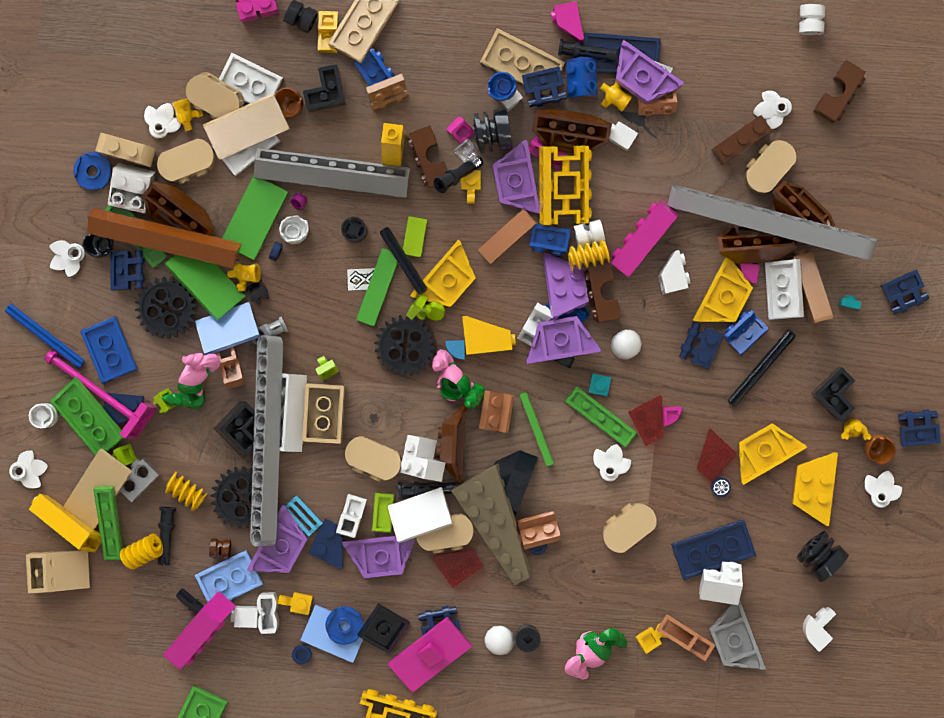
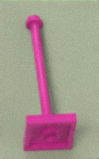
[44,350,158,440]

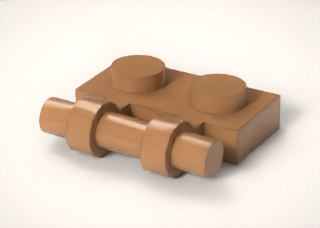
[366,73,409,110]

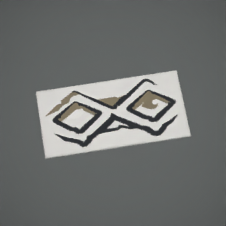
[347,268,375,291]

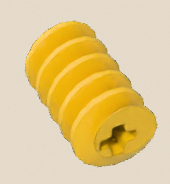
[568,240,610,271]
[165,471,208,511]
[120,533,163,570]

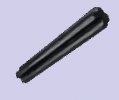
[380,227,427,295]

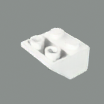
[107,163,156,214]
[658,250,690,295]

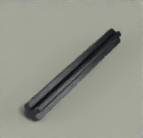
[728,330,796,407]

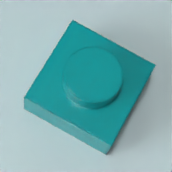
[838,295,862,310]
[588,373,611,396]

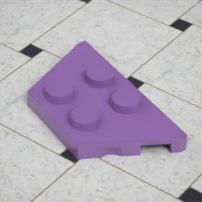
[615,40,684,104]
[493,140,539,213]
[543,253,589,320]
[527,316,601,364]
[247,505,308,573]
[342,536,415,578]

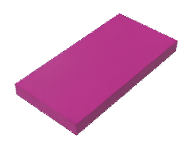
[388,617,472,693]

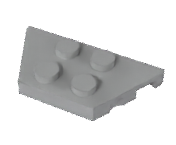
[709,599,766,670]

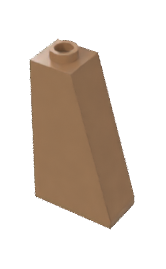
[791,249,834,324]

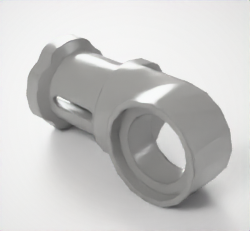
[252,316,289,345]

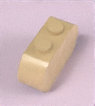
[186,72,244,119]
[95,133,156,168]
[157,139,216,184]
[744,140,796,194]
[345,436,402,482]
[602,503,656,553]
[416,513,474,553]

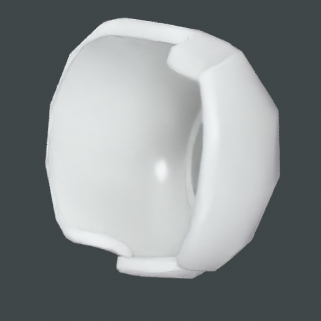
[279,215,309,244]
[611,329,642,360]
[485,626,515,655]

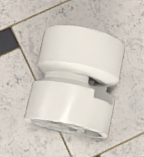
[799,4,825,35]
[574,219,606,249]
[28,403,59,429]

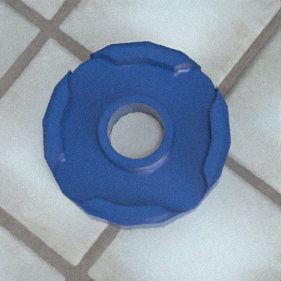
[73,152,112,190]
[325,606,364,645]

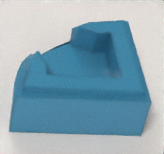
[445,340,465,360]

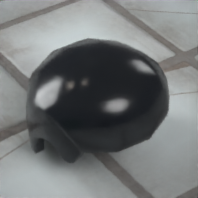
[82,234,114,258]

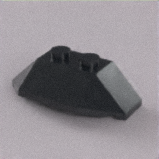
[494,450,538,517]

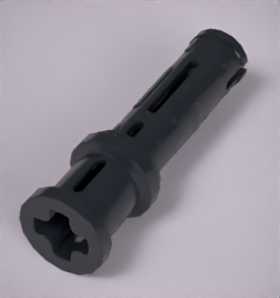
[558,39,617,61]
[433,155,484,193]
[398,481,456,499]
[157,506,177,566]

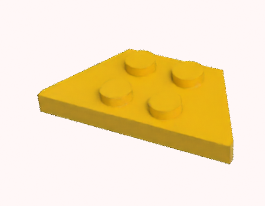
[410,240,476,307]
[693,257,753,322]
[738,423,807,485]
[792,452,838,526]

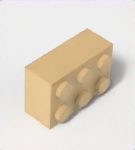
[302,383,346,444]

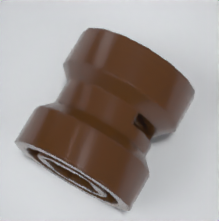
[209,538,231,559]

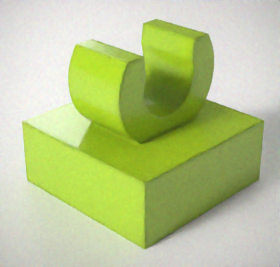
[406,294,432,320]
[316,356,340,381]
[153,388,175,413]
[112,444,137,466]

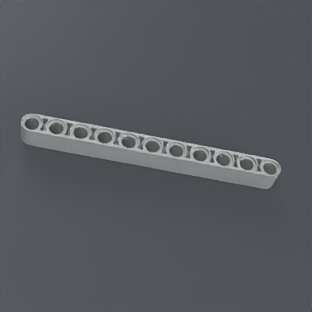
[667,185,877,260]
[250,335,283,547]

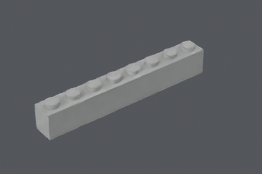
[254,148,410,197]

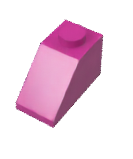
[551,1,584,43]

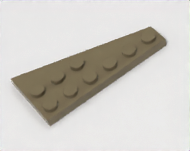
[451,464,532,585]

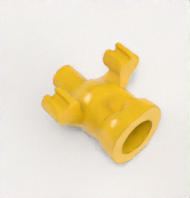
[600,82,632,112]
[172,98,203,132]
[227,263,261,291]
[840,419,871,440]

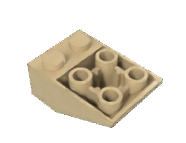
[26,550,90,593]

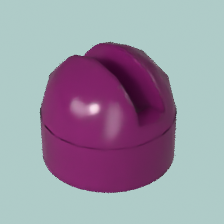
[290,193,307,210]

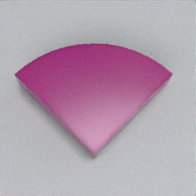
[740,263,760,284]
[663,407,682,426]

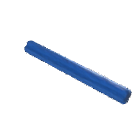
[5,304,85,368]

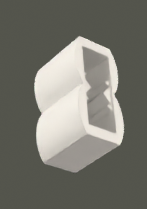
[257,592,279,634]

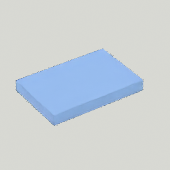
[195,302,260,355]
[195,550,263,602]
[300,605,363,663]

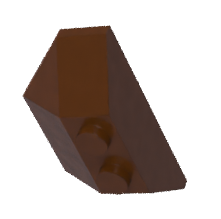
[532,109,612,154]
[772,180,835,227]
[142,181,215,236]
[717,224,797,264]
[437,405,466,483]

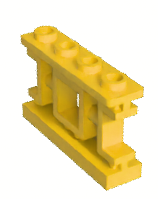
[539,145,592,225]
[360,689,437,718]

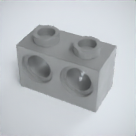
[120,458,161,502]

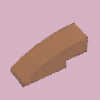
[478,209,536,264]
[216,346,246,390]
[657,614,715,661]

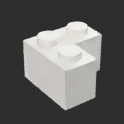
[400,435,445,482]
[699,562,743,605]

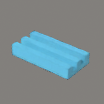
[286,495,323,536]

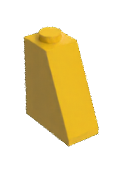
[462,316,516,355]

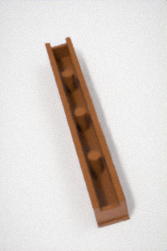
[87,208,242,268]

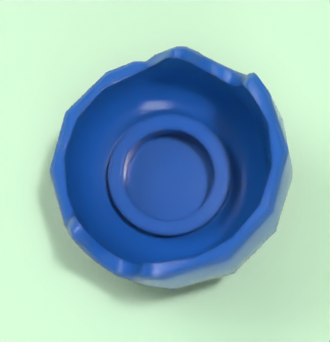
[488,72,517,101]

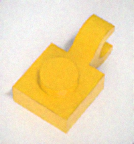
[461,170,481,204]
[278,592,313,615]

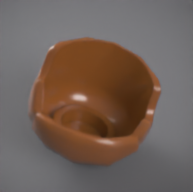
[275,87,304,119]
[864,434,896,465]

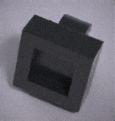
[245,278,269,305]

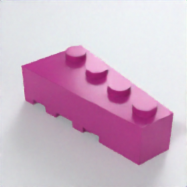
[611,199,679,277]

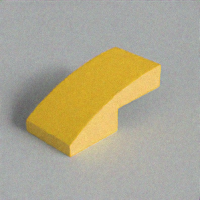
[318,11,338,53]

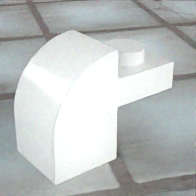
[517,303,551,346]
[336,494,367,538]
[803,607,836,652]

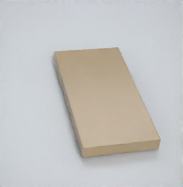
[328,0,400,64]
[480,28,565,96]
[203,93,290,160]
[63,448,132,530]

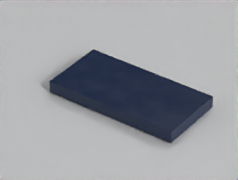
[582,32,661,74]
[671,519,756,580]

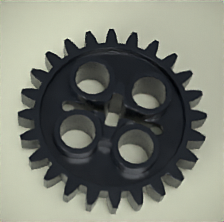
[135,277,198,339]
[374,315,436,377]
[210,466,253,529]

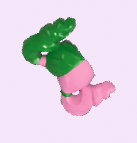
[432,350,485,409]
[162,353,221,409]
[565,628,627,680]

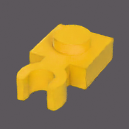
[635,623,667,654]

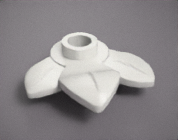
[753,91,792,129]
[144,103,181,139]
[49,240,85,277]
[593,444,631,481]
[9,451,48,488]
[864,471,902,508]

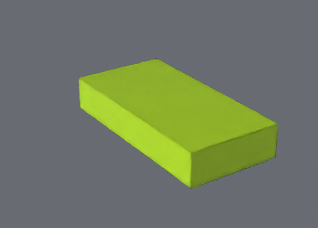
[403,216,427,257]
[372,493,394,533]

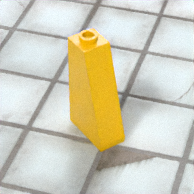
[381,123,406,167]
[29,494,101,553]

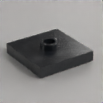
[357,603,410,654]

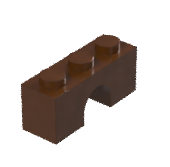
[813,60,866,123]
[711,115,772,165]
[407,125,447,189]
[584,262,621,323]

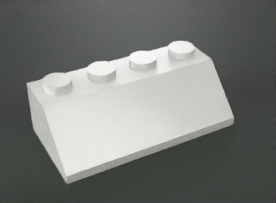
[279,373,307,452]

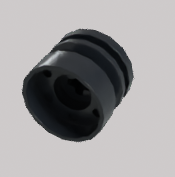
[473,108,513,154]
[797,530,849,582]

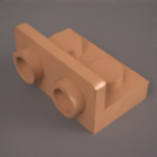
[637,90,677,116]
[479,391,514,433]
[517,511,562,550]

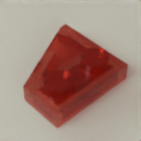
[628,395,663,446]
[697,428,737,482]
[431,549,484,588]

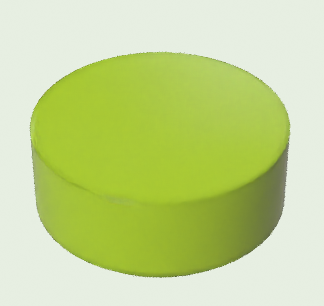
[425,302,445,321]

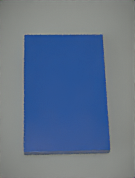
[80,316,138,384]

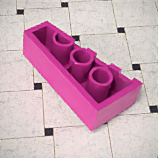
[163,591,236,670]

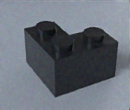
[303,64,346,112]
[811,367,855,422]
[213,401,255,456]

